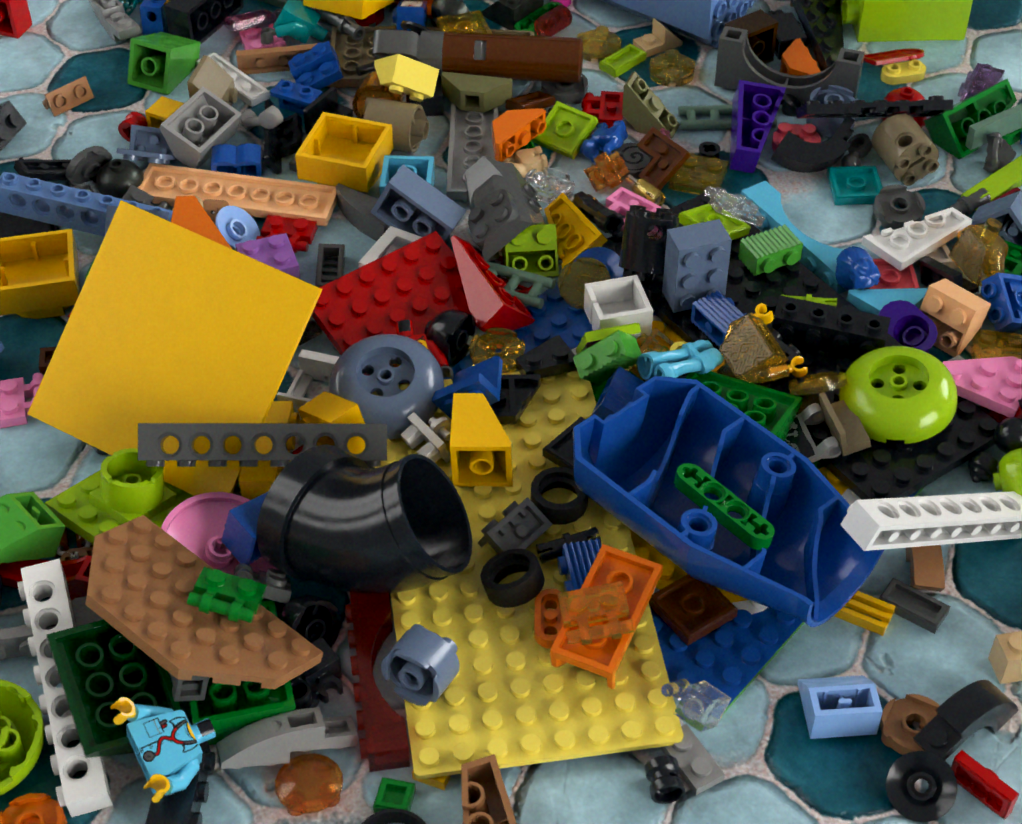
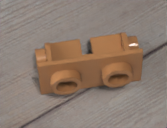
[42,76,95,117]

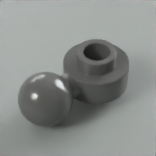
[841,133,872,167]

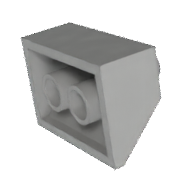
[159,87,242,169]

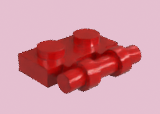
[581,91,623,128]
[256,215,318,253]

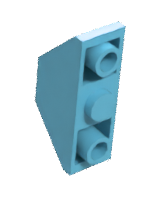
[847,288,928,315]

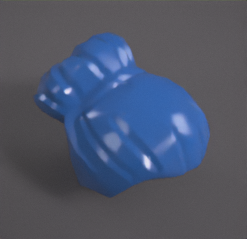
[835,246,881,291]

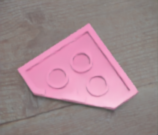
[943,356,1022,418]

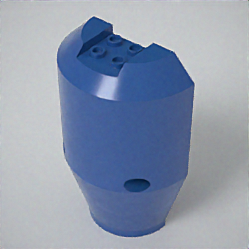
[573,376,884,627]

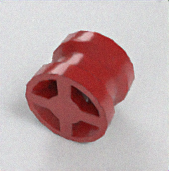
[118,112,148,142]

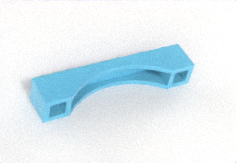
[739,180,847,294]

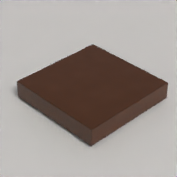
[649,574,738,646]

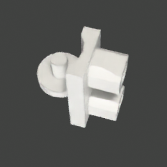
[400,412,451,463]

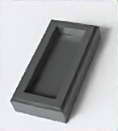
[879,578,950,634]

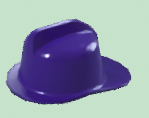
[878,300,938,353]

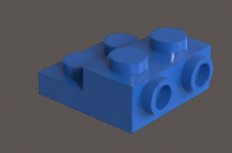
[288,40,343,90]
[981,272,1022,333]

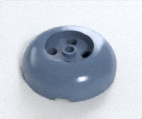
[329,334,444,439]

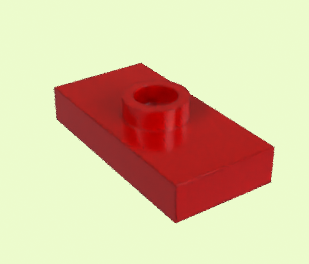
[951,750,1019,819]

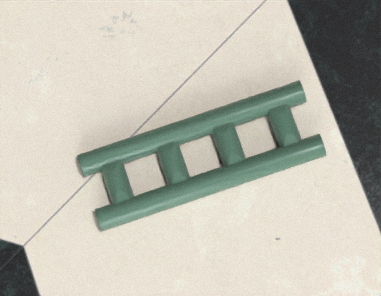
[678,105,777,130]
[487,261,556,309]

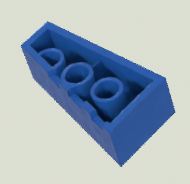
[221,492,268,565]

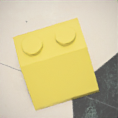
[374,54,439,102]

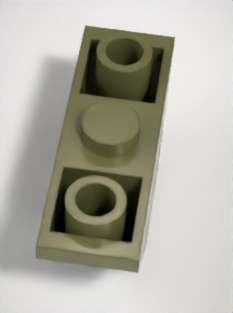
[622,71,680,139]
[442,72,513,113]

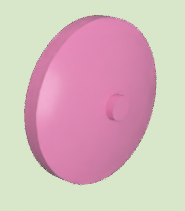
[161,492,277,575]

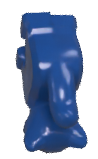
[580,120,628,163]

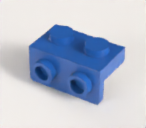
[270,79,323,114]

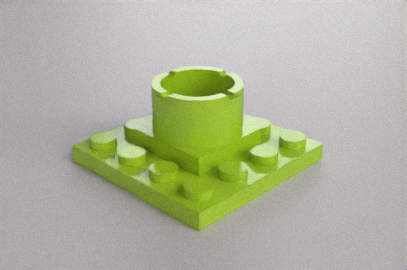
[45,448,193,544]

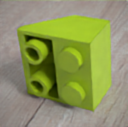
[502,224,559,279]

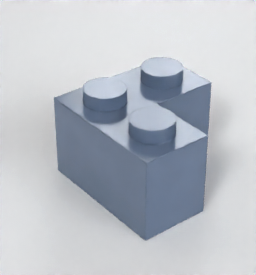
[971,190,1022,247]

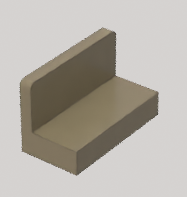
[819,392,871,456]

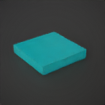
[826,166,883,205]

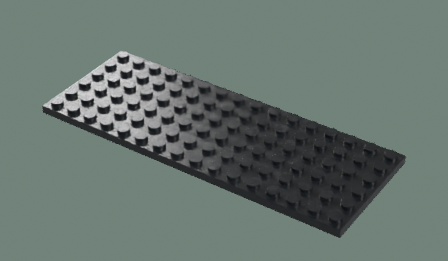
[602,190,998,500]

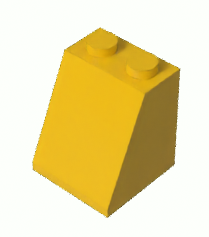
[450,393,513,487]

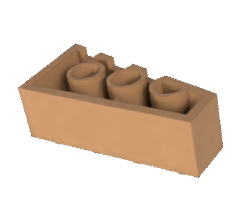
[461,754,517,824]

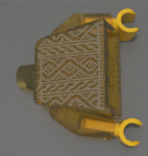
[948,218,1009,286]
[717,303,808,383]

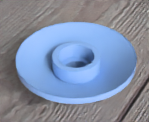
[215,206,260,251]

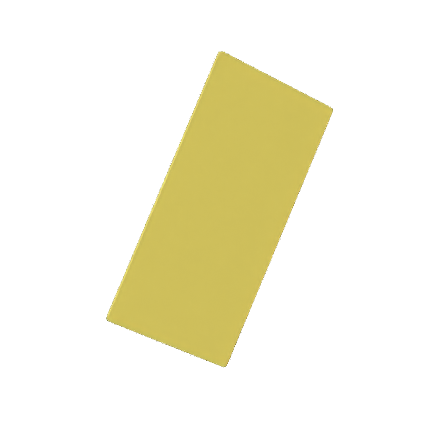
[372,370,683,779]

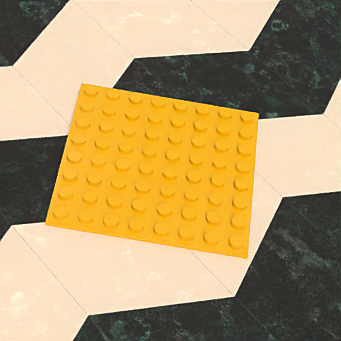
[27,200,323,496]

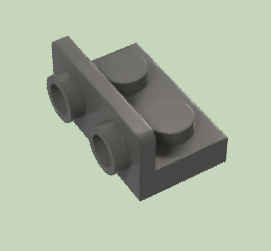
[478,497,553,554]

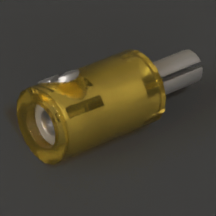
[625,175,666,206]

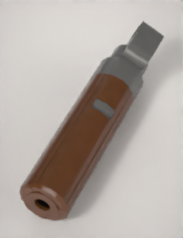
[372,30,583,83]

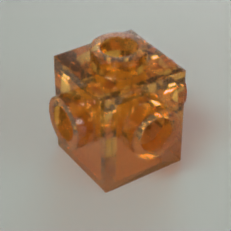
[584,151,629,192]

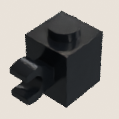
[291,637,343,704]

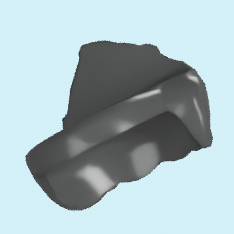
[983,132,1017,173]

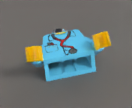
[110,697,216,803]

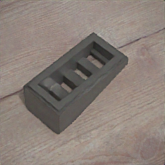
[315,244,345,287]

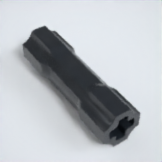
[572,191,624,236]

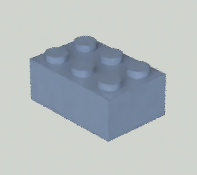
[370,164,466,242]
[662,219,732,313]

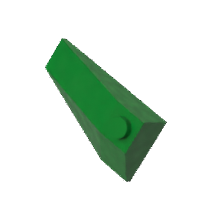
[924,79,1017,159]

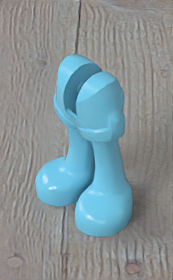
[637,340,724,380]

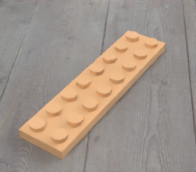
[137,163,337,226]

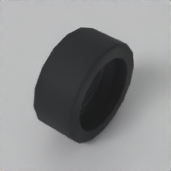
[531,467,588,525]
[480,549,545,608]

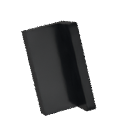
[303,87,353,134]
[920,256,979,294]

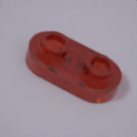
[534,5,572,37]

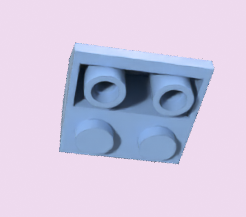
[797,675,883,739]

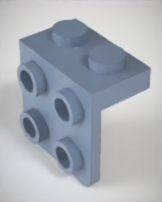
[116,125,177,164]

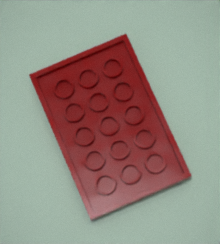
[312,231,475,376]

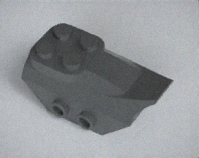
[465,156,544,262]

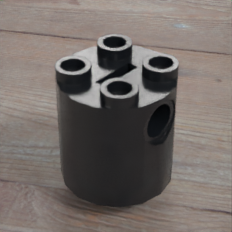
[619,205,679,282]

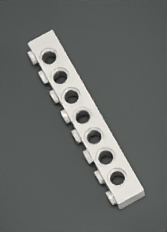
[840,491,1022,551]
[17,558,113,817]

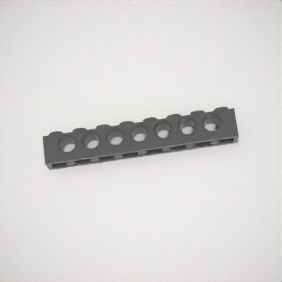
[138,423,387,467]

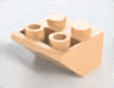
[920,278,991,357]

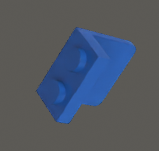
[432,356,503,419]

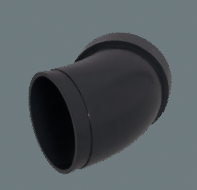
[257,444,472,594]

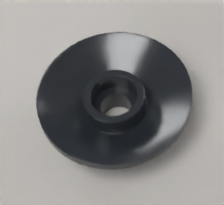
[886,751,957,822]

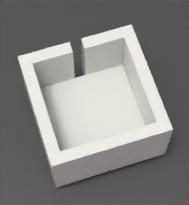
[584,275,653,337]

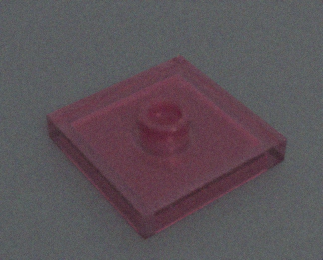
[223,8,277,32]

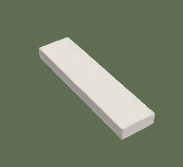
[196,52,271,107]

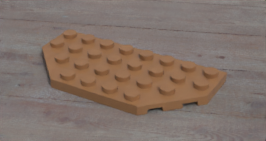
[85,515,323,690]

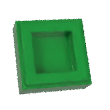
[373,777,416,813]

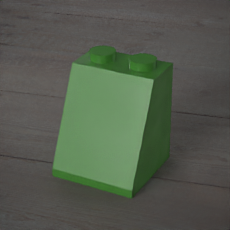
[127,32,201,95]

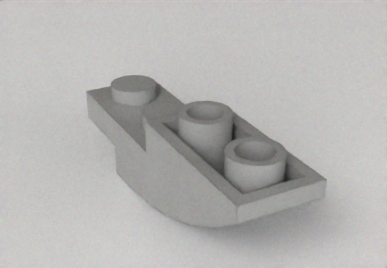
[89,0,142,42]
[216,707,358,769]

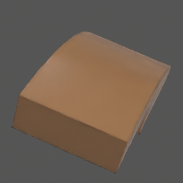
[906,545,945,592]

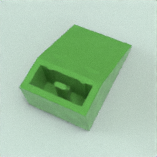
[0,492,66,564]

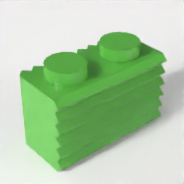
[738,224,803,276]
[573,330,642,385]

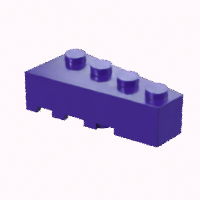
[730,80,786,173]

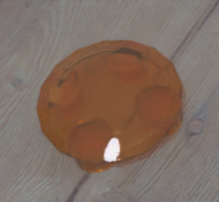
[275,753,343,816]

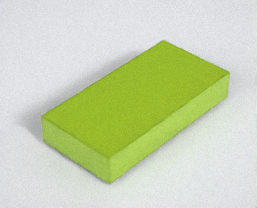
[599,44,647,78]

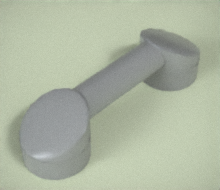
[241,105,283,131]

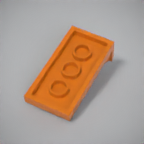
[550,544,663,689]

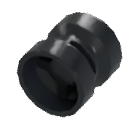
[644,755,685,804]

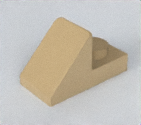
[633,18,683,57]

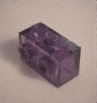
[958,63,1005,102]

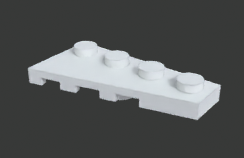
[861,207,972,271]

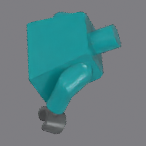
[260,0,328,44]

